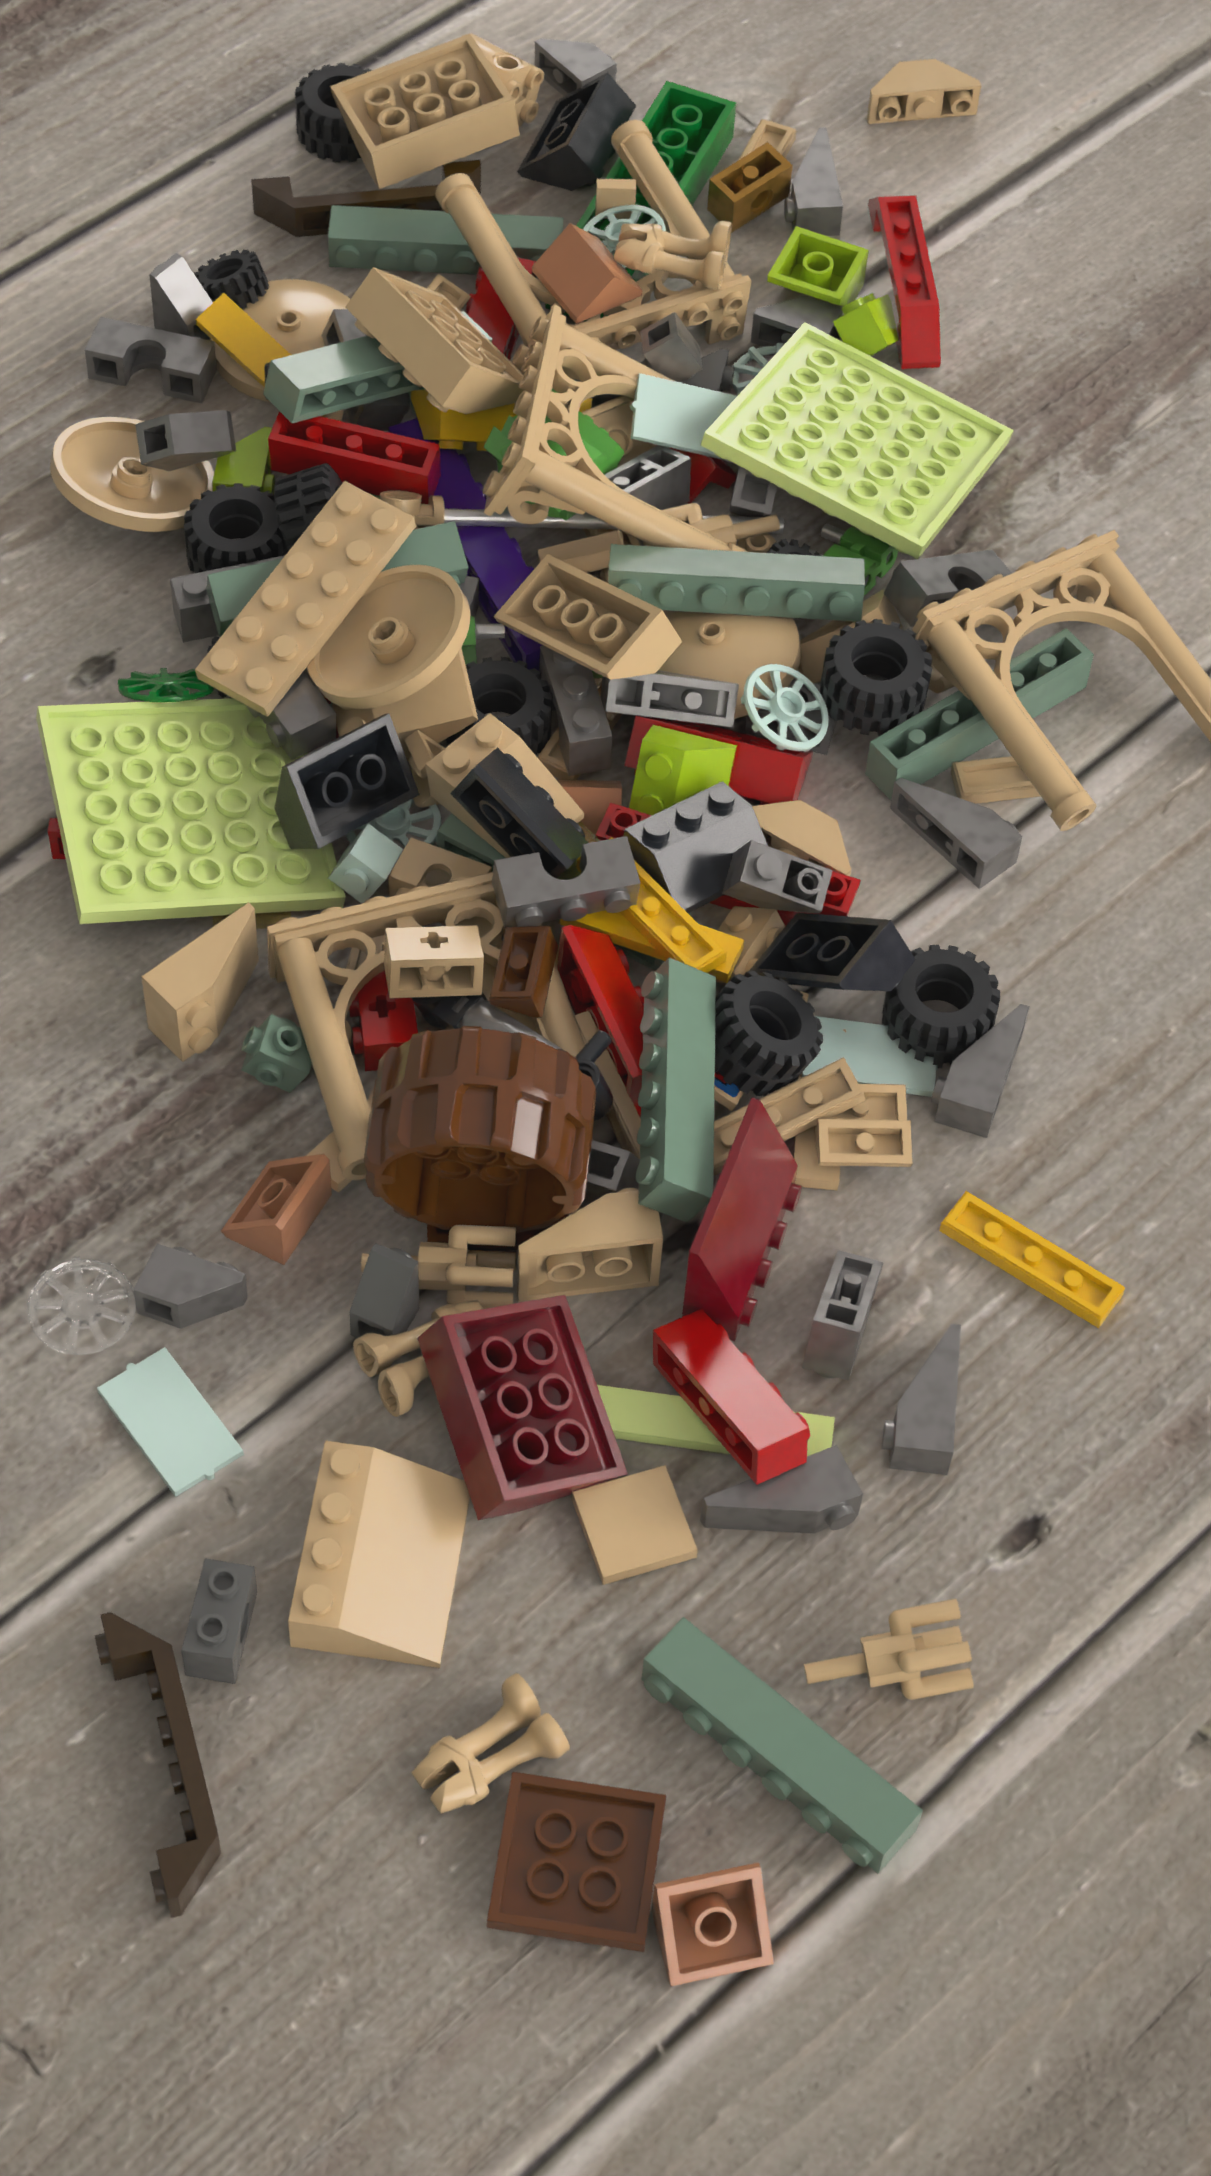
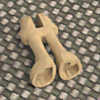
[614,221,732,290]
[353,1300,483,1417]
[412,1673,570,1814]

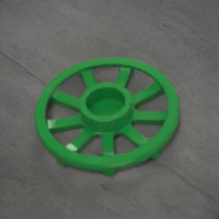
[118,668,215,702]

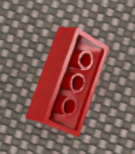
[624,715,813,805]
[557,925,644,1117]

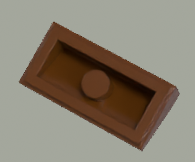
[489,926,558,1018]

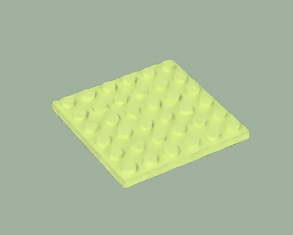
[700,322,1014,559]
[36,698,346,924]

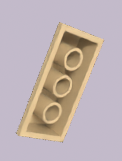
[494,554,682,680]

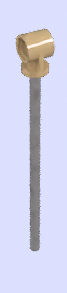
[380,491,784,534]

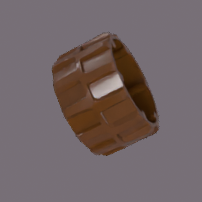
[364,1026,596,1233]

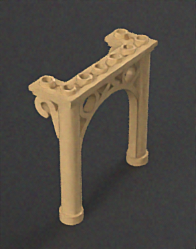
[435,120,752,350]
[483,304,746,552]
[912,530,1211,831]
[267,872,585,1180]

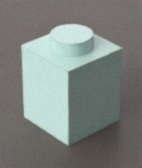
[328,823,403,903]

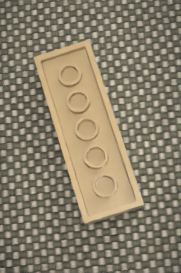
[195,481,416,717]

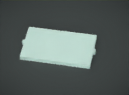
[630,373,737,461]
[802,1016,938,1097]
[97,1347,244,1497]

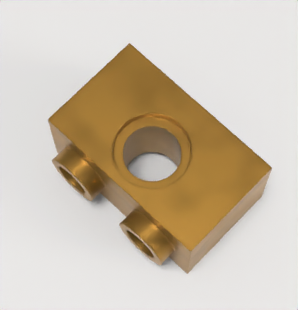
[707,142,793,233]

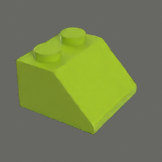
[767,226,868,307]
[629,725,737,815]

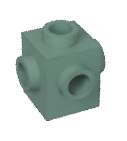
[241,1014,312,1093]

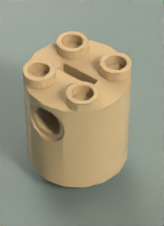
[461,33,544,127]

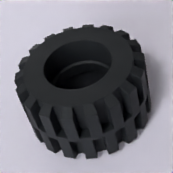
[295,63,372,163]
[274,463,343,551]
[184,483,288,573]
[820,619,932,736]
[446,657,552,756]
[882,944,1000,1068]
[715,971,823,1097]

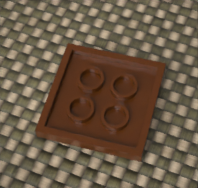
[487,1771,666,1952]

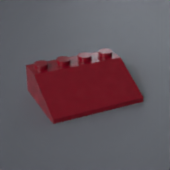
[682,1097,802,1342]
[417,1295,628,1521]

